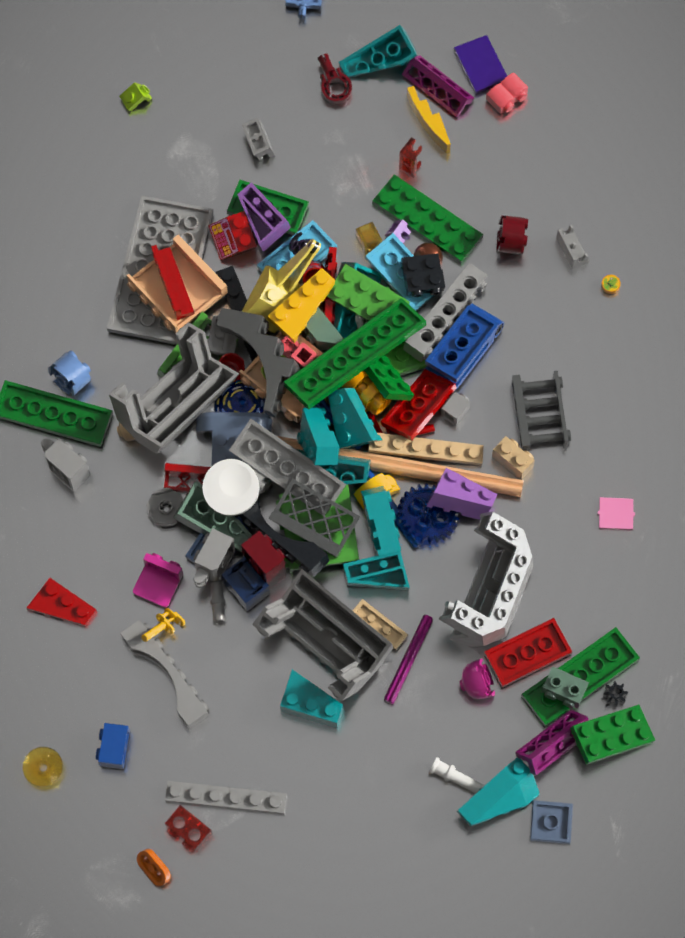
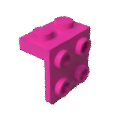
[133,553,183,608]

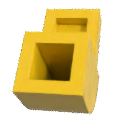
[354,473,400,509]

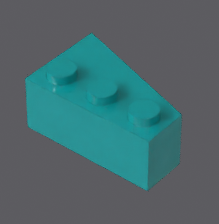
[297,408,339,465]
[361,486,401,556]
[280,669,343,729]

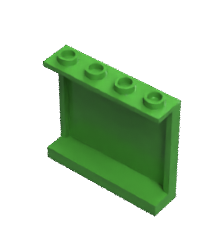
[276,484,359,573]

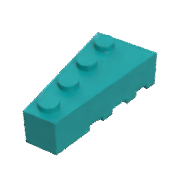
[296,449,371,484]

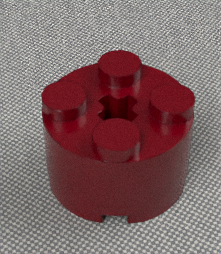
[496,215,528,255]

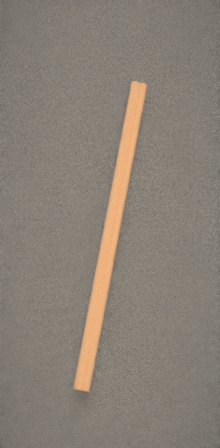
[277,436,524,497]

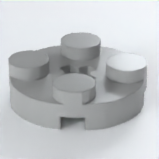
[146,488,183,527]

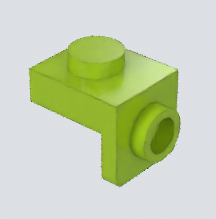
[119,82,152,111]

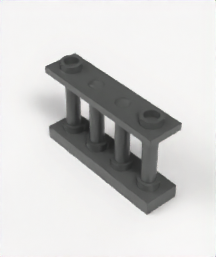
[511,370,571,452]

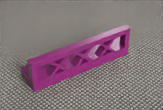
[402,55,474,117]
[515,710,589,775]

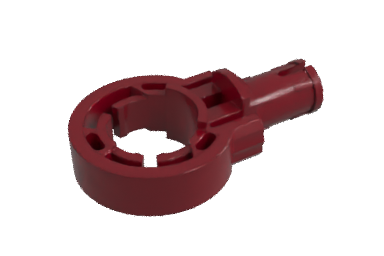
[317,54,352,104]

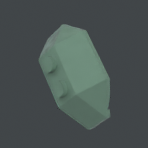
[303,307,344,351]

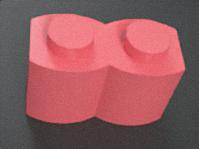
[486,72,528,114]

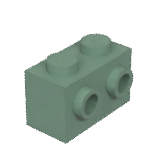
[542,666,589,708]

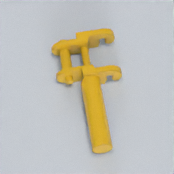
[141,608,185,642]

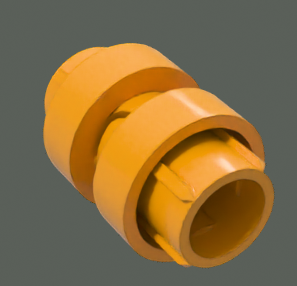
[341,370,392,415]

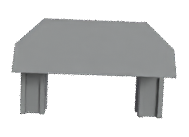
[109,322,239,454]
[439,512,533,647]
[253,569,393,701]

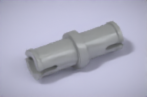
[210,582,226,623]

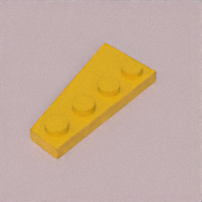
[268,268,335,343]

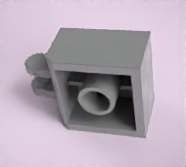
[41,437,90,491]
[193,528,236,588]

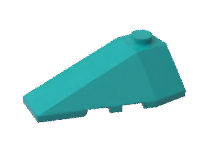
[457,757,540,827]

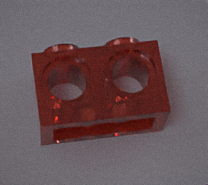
[165,805,212,852]

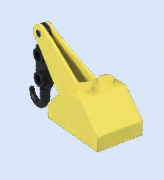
[242,232,321,333]

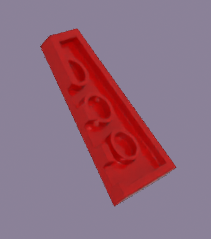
[323,247,337,325]

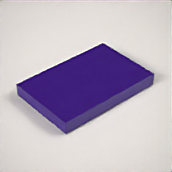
[454,35,507,94]

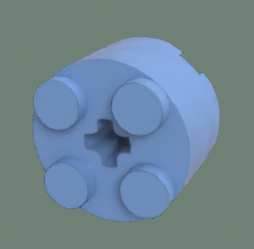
[48,350,91,396]

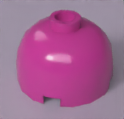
[459,659,495,700]

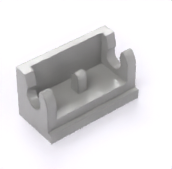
[242,117,275,161]
[556,225,589,269]

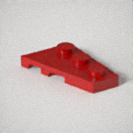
[26,578,97,627]

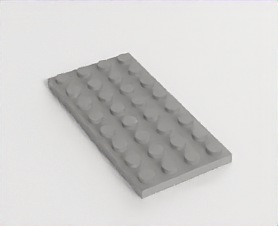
[107,195,214,345]

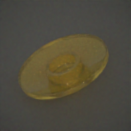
[23,747,63,787]

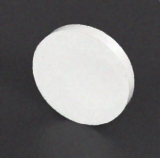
[203,459,260,516]

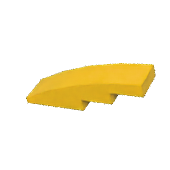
[407,86,451,153]

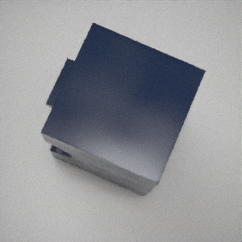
[221,557,270,611]

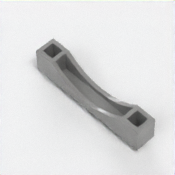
[120,619,209,730]

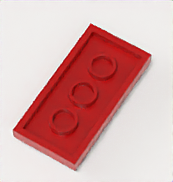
[380,369,456,441]
[484,618,572,688]

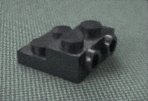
[401,253,445,297]

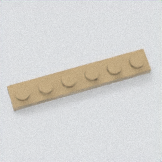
[368,433,484,466]

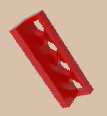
[151,245,195,320]
[164,463,211,493]

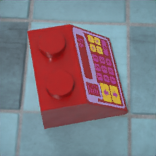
[208,211,257,261]

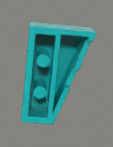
[328,388,382,449]
[343,551,410,591]

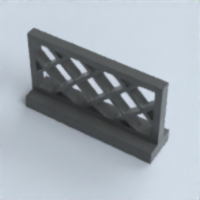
[269,478,360,558]

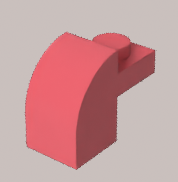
[281,336,318,370]

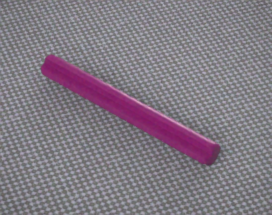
[384,615,433,704]

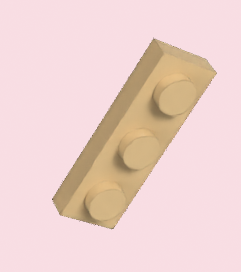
[353,599,408,651]

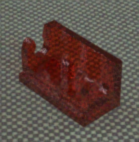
[399,137,422,178]

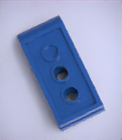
[425,303,504,390]

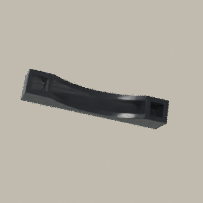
[235,498,330,577]

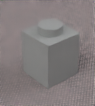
[441,392,471,426]

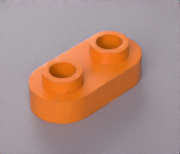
[137,849,170,886]

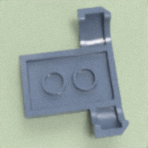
[196,412,273,467]

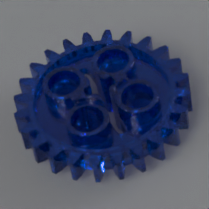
[397,483,460,544]

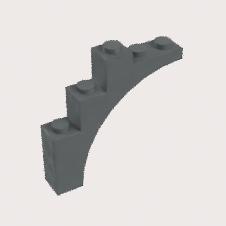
[216,308,300,418]

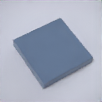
[530,800,573,845]

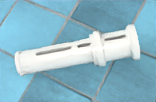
[429,757,485,794]

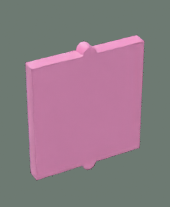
[597,497,635,530]

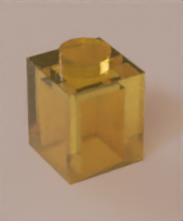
[356,222,382,255]

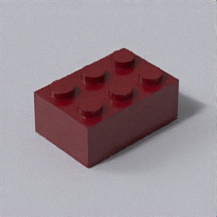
[241,531,286,590]

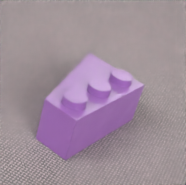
[237,182,291,252]
[426,468,498,520]

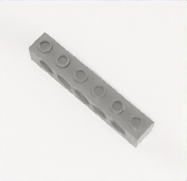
[403,262,488,362]

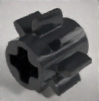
[603,681,628,707]

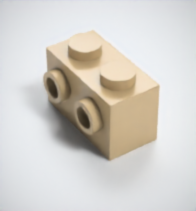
[492,436,535,480]

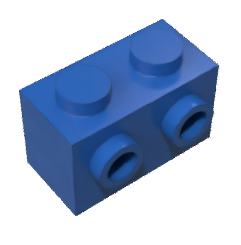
[96,723,130,769]

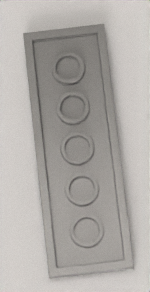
[229,419,347,516]

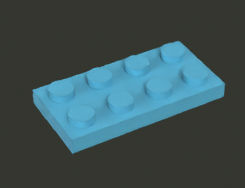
[257,220,337,278]
[365,233,435,311]

